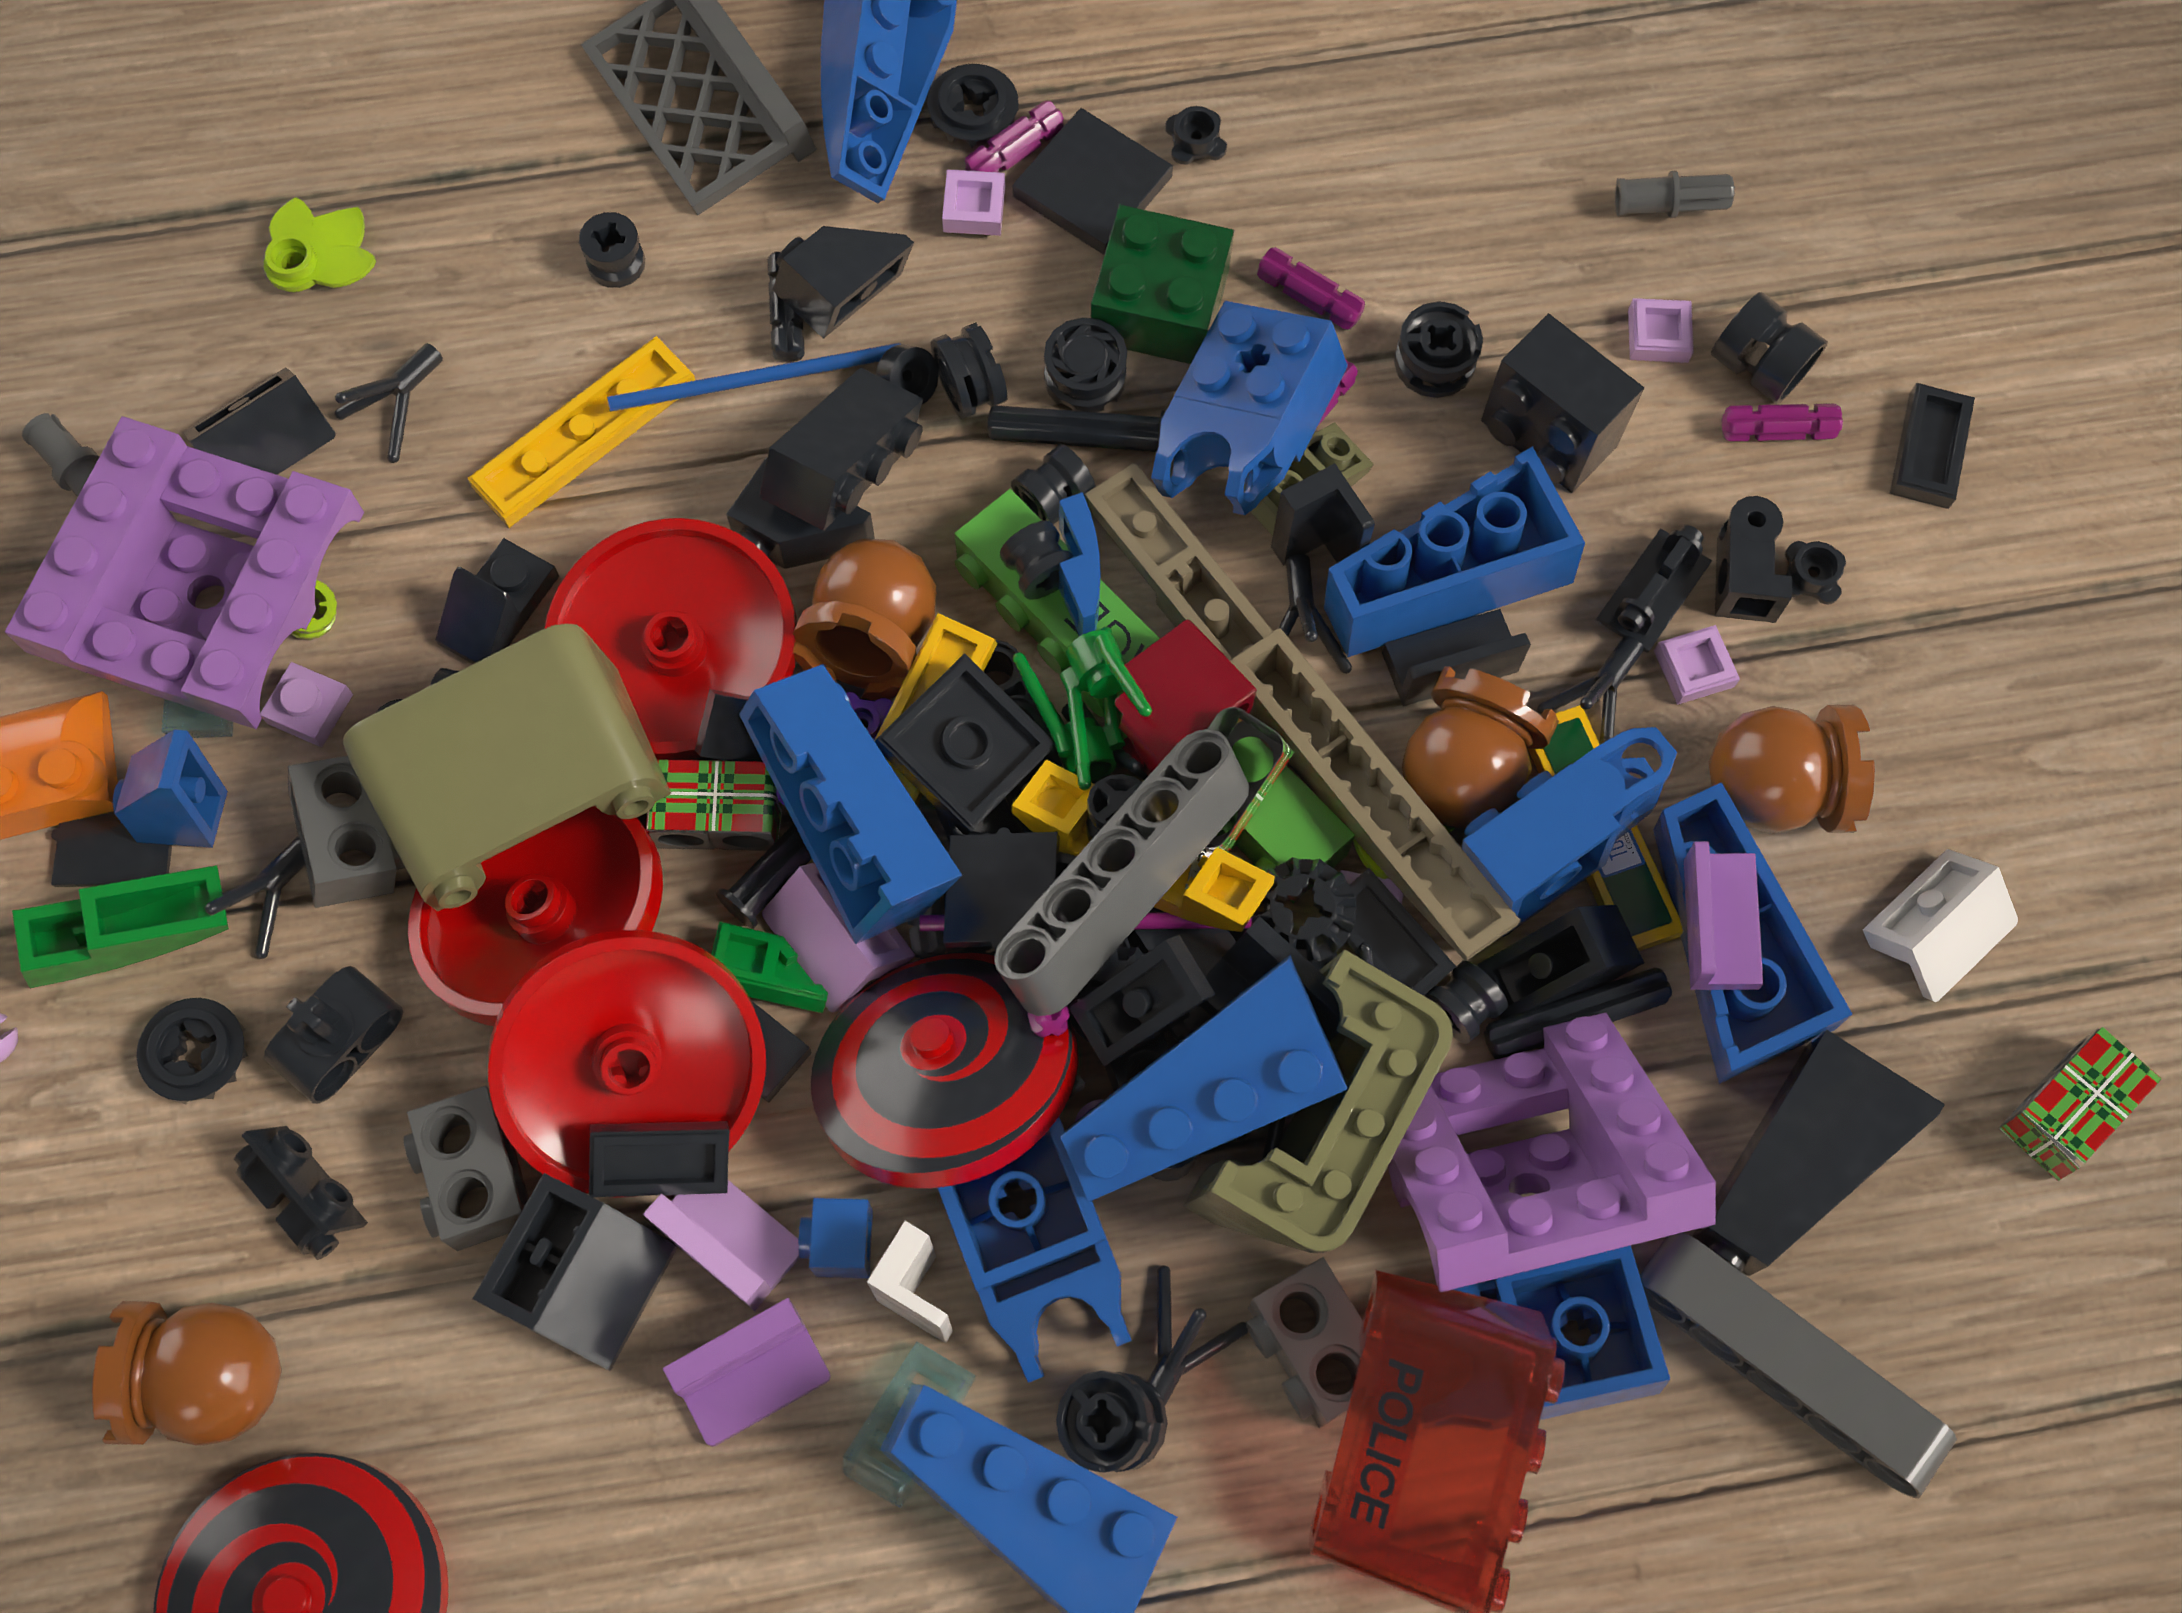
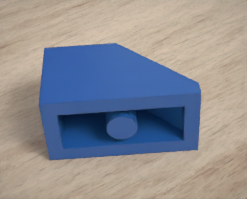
[113,729,228,848]

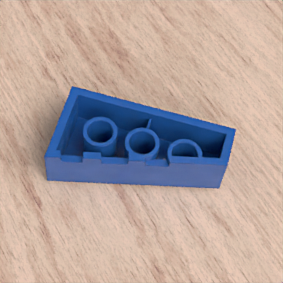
[1324,446,1585,658]
[739,664,962,944]
[880,1384,1177,1613]

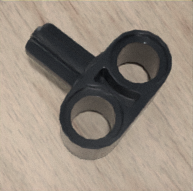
[264,966,403,1104]

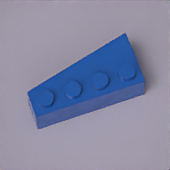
[1653,782,1853,1084]
[1060,955,1347,1202]

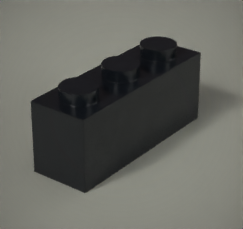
[759,367,923,531]

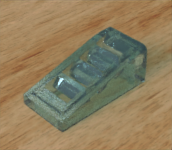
[843,1341,976,1507]

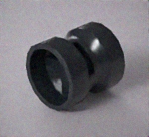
[1011,444,1096,524]

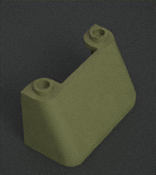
[343,624,671,911]
[1183,950,1453,1253]

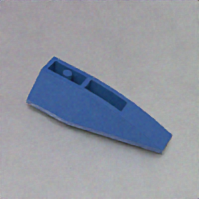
[821,0,957,204]

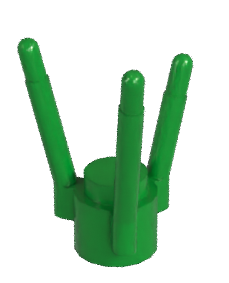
[1013,627,1125,783]
[1060,630,1152,790]

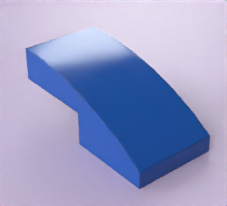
[1059,492,1101,636]

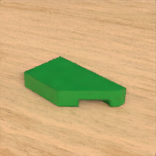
[711,922,828,1013]

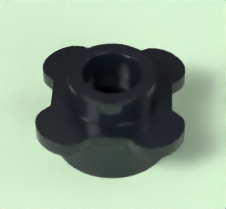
[1165,106,1227,165]
[1784,541,1846,605]

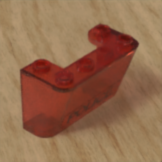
[1309,1270,1565,1613]

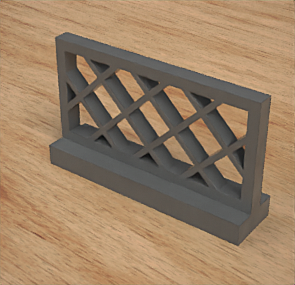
[581,0,817,215]

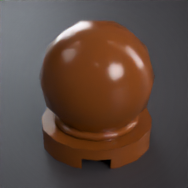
[793,538,936,700]
[1402,666,1559,829]
[1708,705,1875,834]
[92,1301,282,1446]

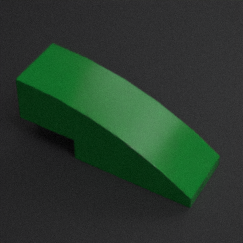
[12,865,229,989]

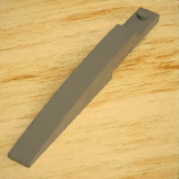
[1085,462,1520,961]

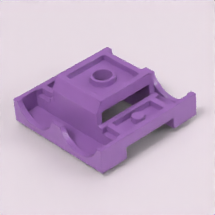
[5,416,364,730]
[1388,1013,1716,1292]

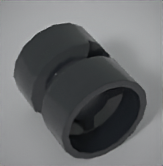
[1711,292,1828,405]

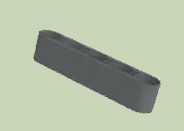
[994,729,1249,1016]
[1640,1232,1957,1499]

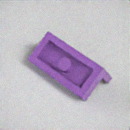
[1684,842,1763,990]
[663,1298,831,1447]

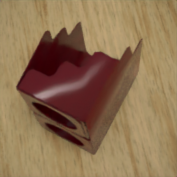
[1115,619,1257,776]

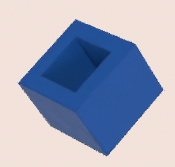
[798,1198,873,1278]

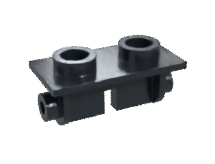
[1596,525,1712,653]
[234,1126,368,1260]

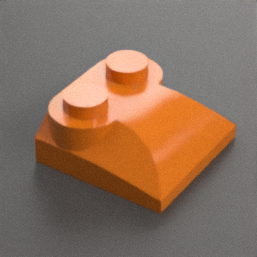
[0,691,118,840]

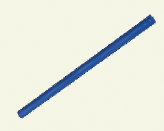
[607,343,901,412]

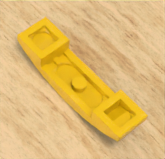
[1012,760,1275,932]

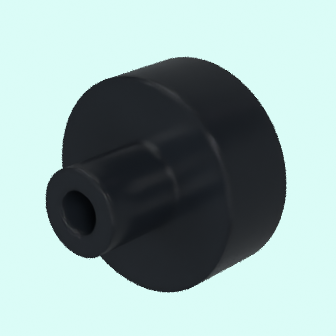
[876,344,939,405]

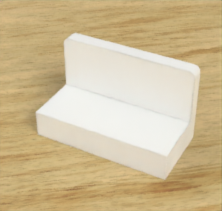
[1863,849,2018,1002]
[867,1221,953,1343]

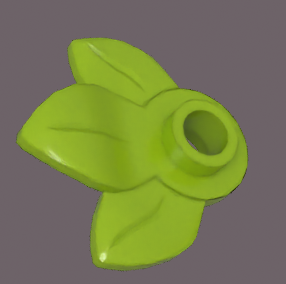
[263,197,376,292]

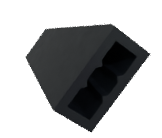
[1692,1030,1945,1276]

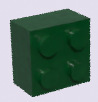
[1090,204,1234,364]

